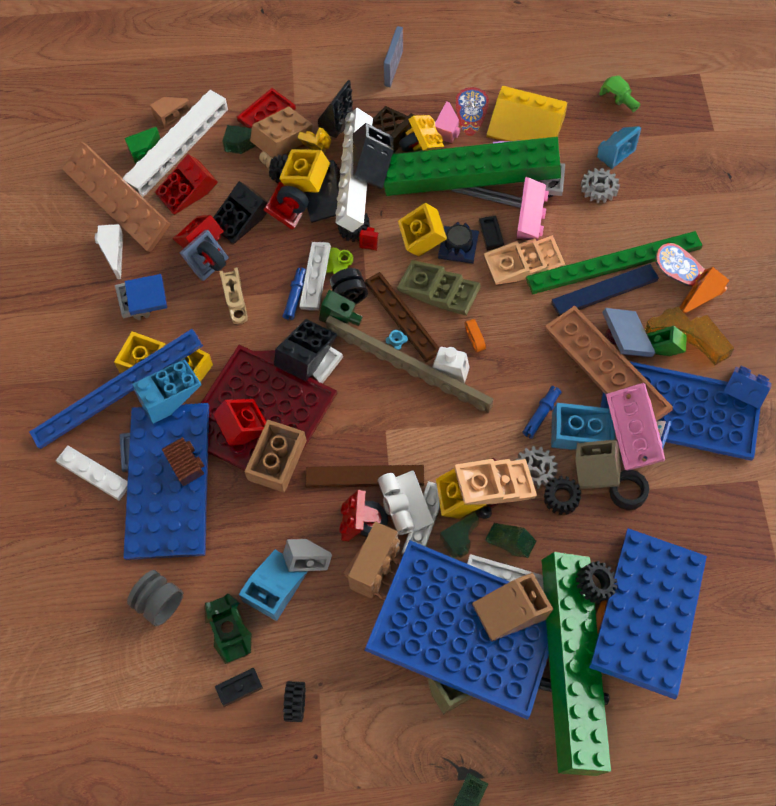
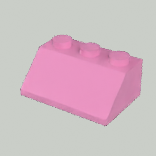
[517,177,549,241]

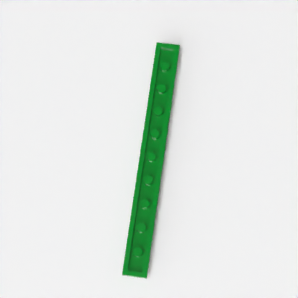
[526,231,703,295]

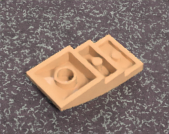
[484,235,566,285]
[454,459,537,504]

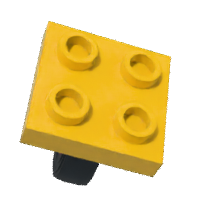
[399,115,444,151]

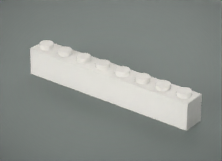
[123,90,228,197]
[336,108,373,232]

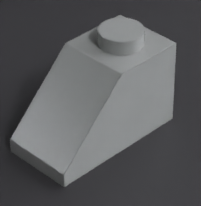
[283,539,332,572]

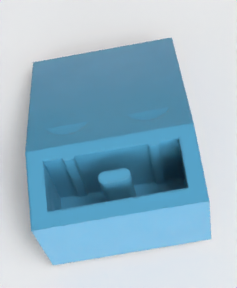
[132,359,201,424]
[239,549,308,621]

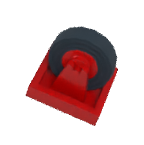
[263,181,309,230]
[339,490,388,542]

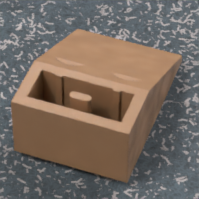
[472,572,553,641]

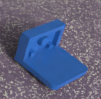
[723,366,771,409]

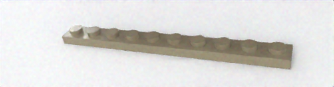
[326,315,494,413]

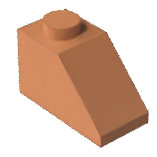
[150,97,191,128]

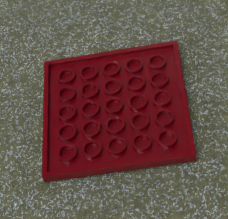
[201,345,337,471]

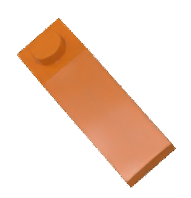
[675,267,730,315]

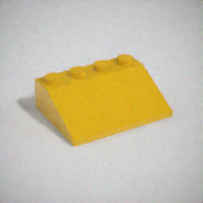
[486,86,568,141]

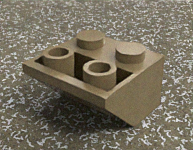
[575,440,622,489]

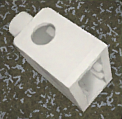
[432,347,469,384]

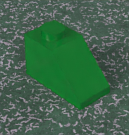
[124,127,161,164]
[647,326,687,356]

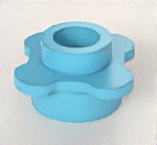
[386,330,408,350]

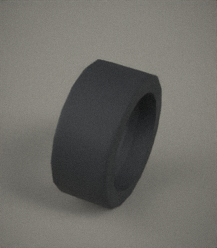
[609,470,650,510]

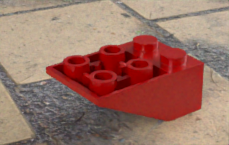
[155,154,218,215]

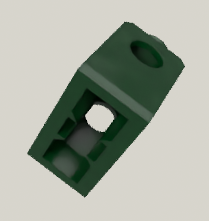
[319,290,363,326]

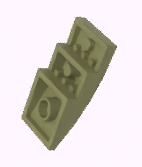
[397,260,481,316]

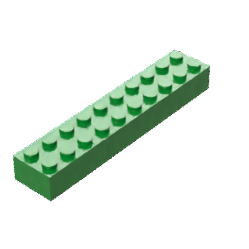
[384,137,561,196]
[541,552,611,776]

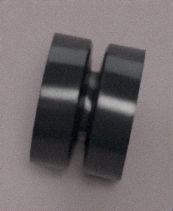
[330,268,368,304]

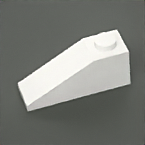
[95,224,123,279]

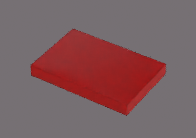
[237,88,296,131]

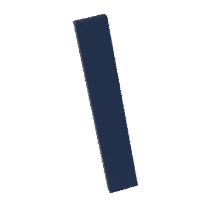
[551,264,659,316]

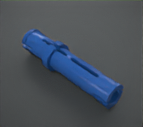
[282,268,306,320]
[522,386,562,439]

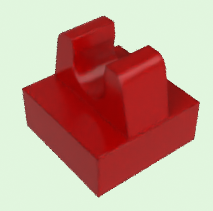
[359,227,379,251]

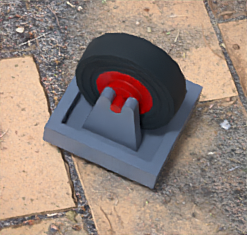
[179,230,229,281]

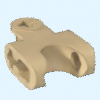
[219,267,248,325]

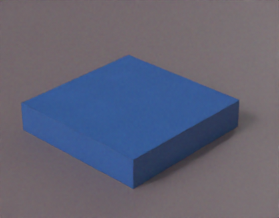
[125,274,167,316]

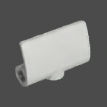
[378,470,434,535]

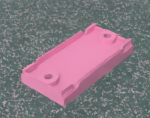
[606,383,665,470]

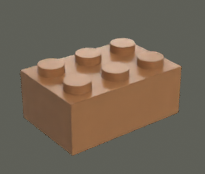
[250,107,313,158]
[245,420,307,493]
[348,522,400,599]

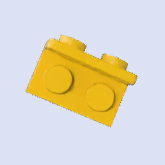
[298,127,331,153]

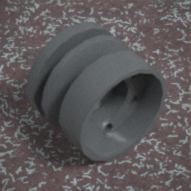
[127,570,184,627]

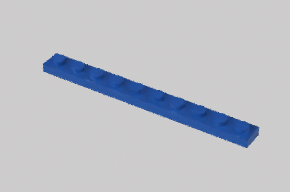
[29,329,203,449]

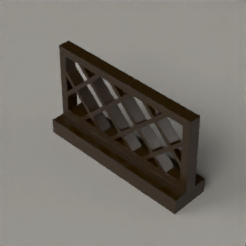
[372,106,416,154]

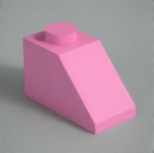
[435,101,460,143]

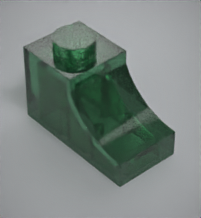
[440,512,479,558]
[485,523,536,558]

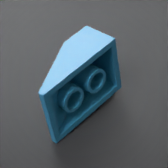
[551,403,615,450]

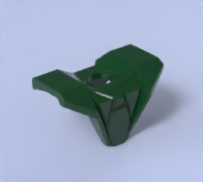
[204,594,252,664]

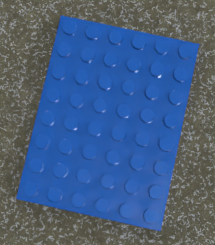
[364,540,549,720]

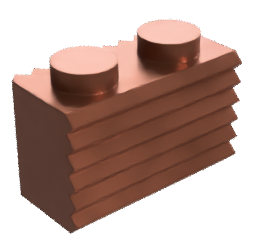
[162,437,204,486]

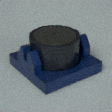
[438,222,479,264]

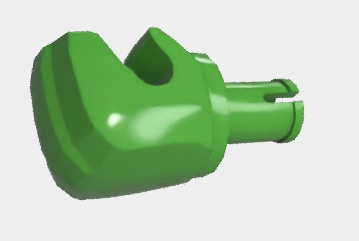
[600,75,640,112]

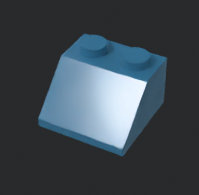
[597,126,641,169]

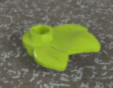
[326,248,354,274]

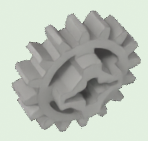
[581,168,620,203]
[516,446,558,489]

